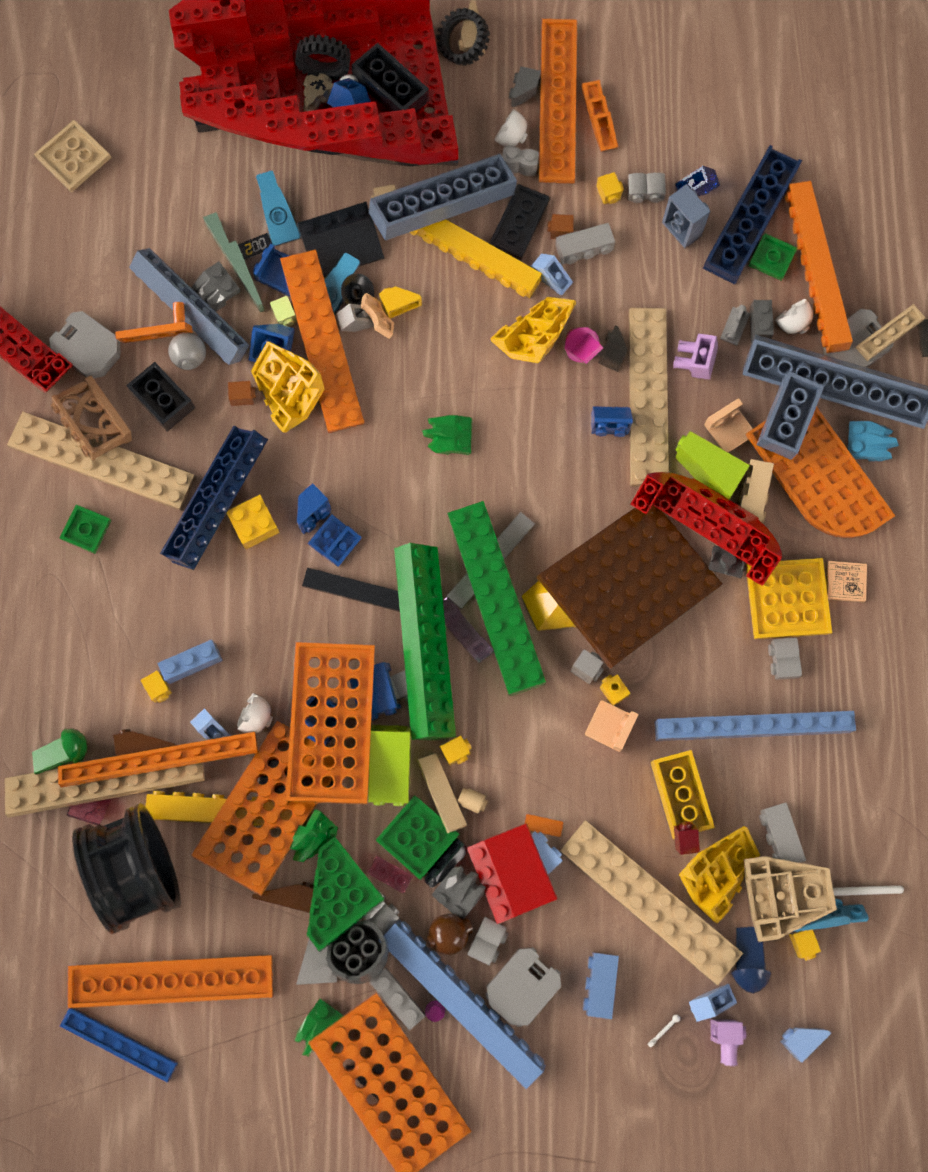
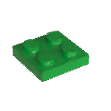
[749,233,797,281]
[59,505,112,554]

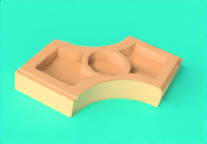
[361,293,394,339]

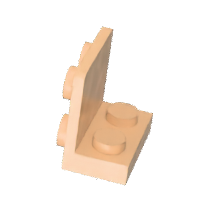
[704,398,753,453]
[585,700,639,752]

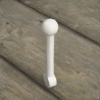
[647,1014,680,1048]

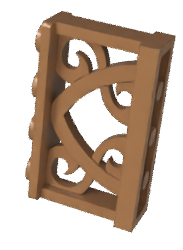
[51,376,132,461]

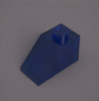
[675,166,720,196]

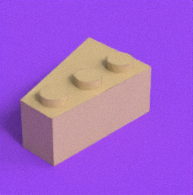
[738,459,774,523]

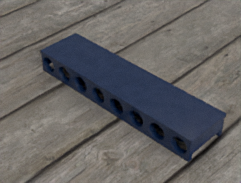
[703,145,802,285]
[160,426,268,570]

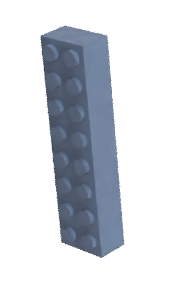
[369,154,517,241]

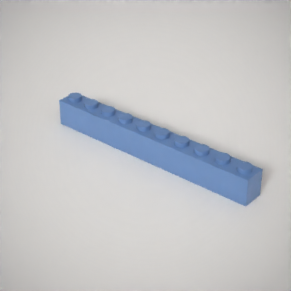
[654,711,856,741]
[379,919,546,1089]

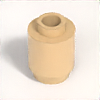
[457,788,488,814]

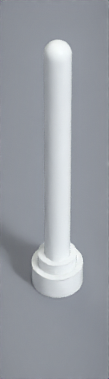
[833,885,904,896]

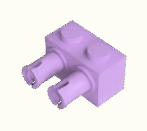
[673,334,718,379]
[711,1019,746,1066]

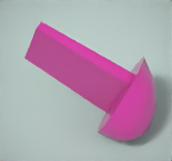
[565,327,603,364]

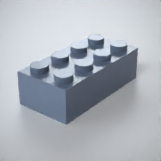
[756,371,824,460]

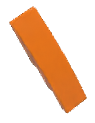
[581,80,618,152]

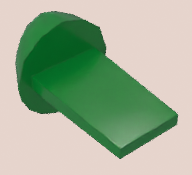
[32,728,88,775]

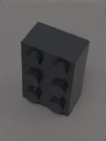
[126,362,195,432]

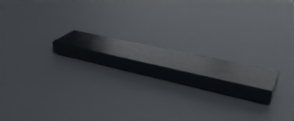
[302,568,400,612]

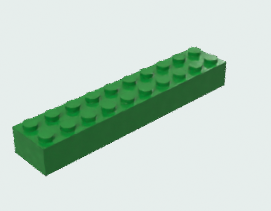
[447,501,546,697]
[394,543,456,741]

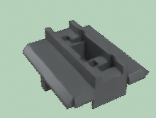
[709,545,745,578]

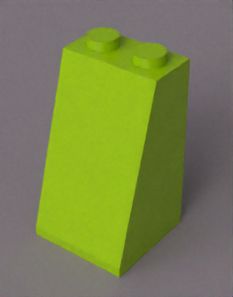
[675,431,750,499]
[368,725,411,806]

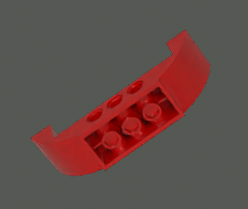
[0,306,73,393]
[630,472,782,586]

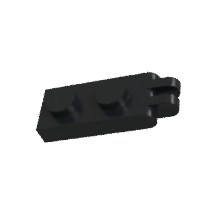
[424,838,468,888]

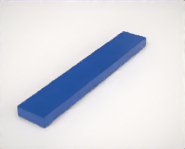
[60,1008,178,1083]

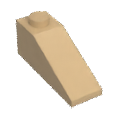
[458,0,485,54]

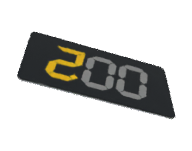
[238,233,272,260]

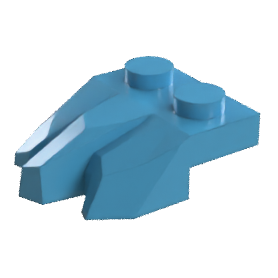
[848,421,899,461]

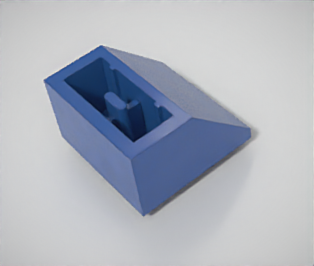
[327,78,371,108]
[591,406,633,437]
[297,483,332,534]

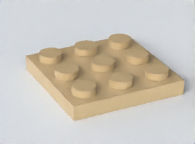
[34,120,111,192]

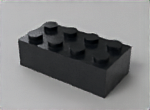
[351,43,429,112]

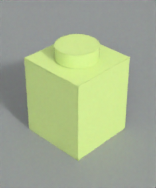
[270,296,297,327]

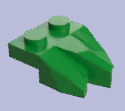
[422,415,472,455]
[289,809,339,862]
[294,998,344,1057]

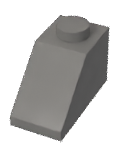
[336,304,374,332]

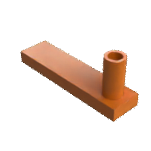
[116,302,193,343]

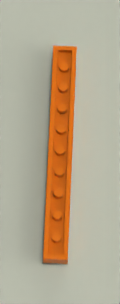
[58,732,258,788]

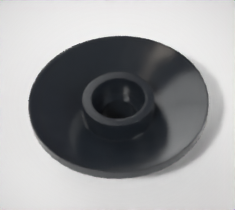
[341,273,374,306]

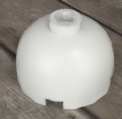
[495,109,528,147]
[775,299,814,334]
[237,693,273,734]

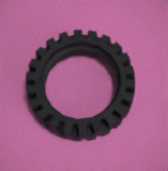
[436,8,490,66]
[295,35,351,81]

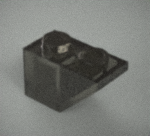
[597,325,628,372]

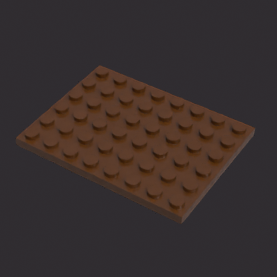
[536,506,723,669]

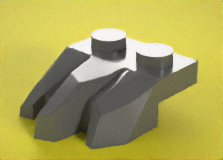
[191,261,241,312]
[432,867,486,920]

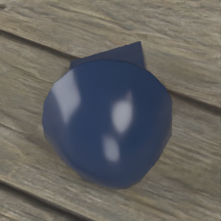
[731,927,772,994]

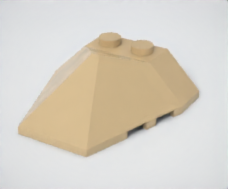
[744,857,837,942]

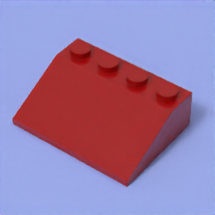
[467,823,558,924]

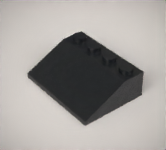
[297,202,384,278]

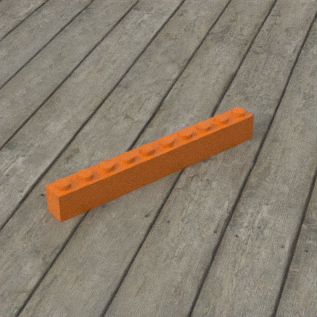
[785,181,853,353]

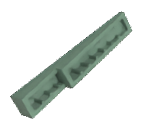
[203,212,264,313]

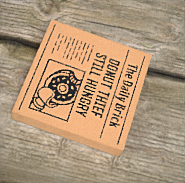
[826,561,867,603]

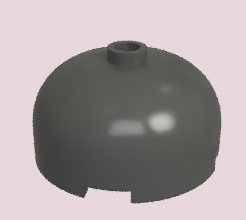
[326,920,389,984]

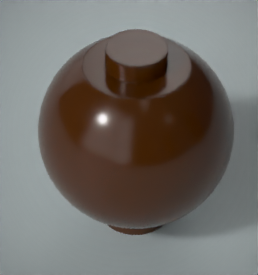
[427,914,473,955]

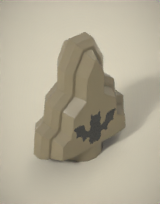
[303,74,333,112]

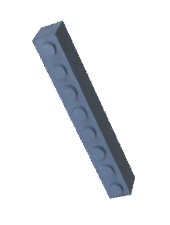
[129,248,249,365]

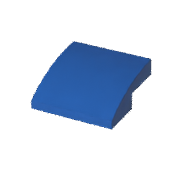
[307,514,362,567]

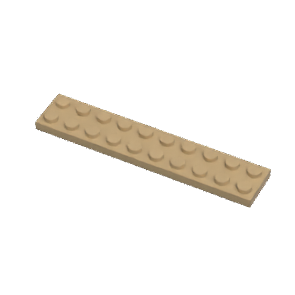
[629,308,669,486]
[7,412,195,511]
[5,763,205,818]
[560,820,743,985]

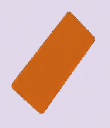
[524,814,563,837]

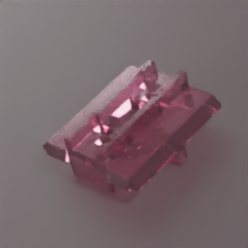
[67,798,111,825]

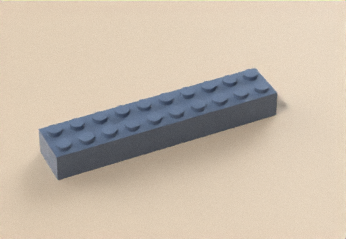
[743,335,928,429]

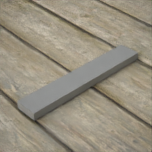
[447,512,535,609]

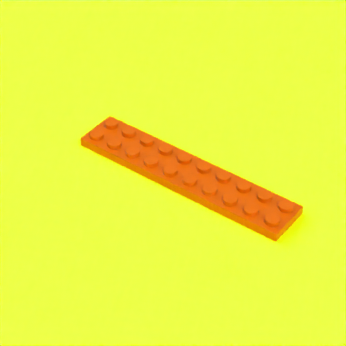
[539,19,577,183]
[280,250,364,433]
[68,955,273,1008]

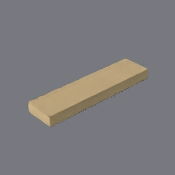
[856,304,926,362]
[417,753,467,833]

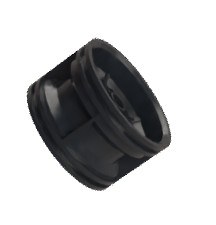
[72,803,181,934]

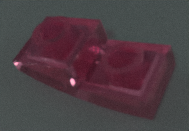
[367,856,413,894]

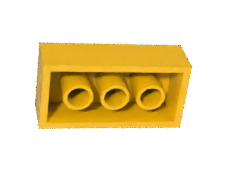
[650,750,715,839]

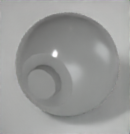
[168,332,206,370]

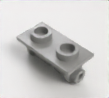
[720,305,750,345]

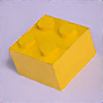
[227,495,280,549]

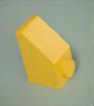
[379,286,422,319]

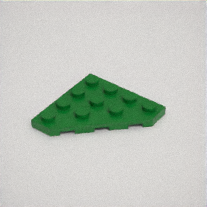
[307,836,384,952]

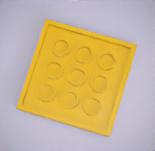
[746,558,832,640]

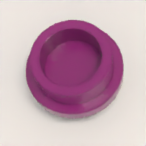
[425,1001,445,1022]

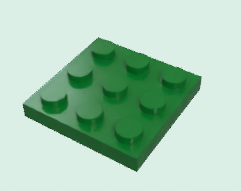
[376,795,460,880]

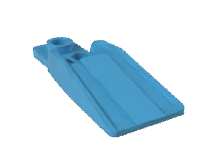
[256,171,300,246]
[325,253,360,315]
[793,899,869,932]

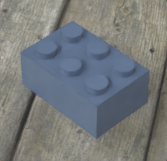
[662,184,710,248]

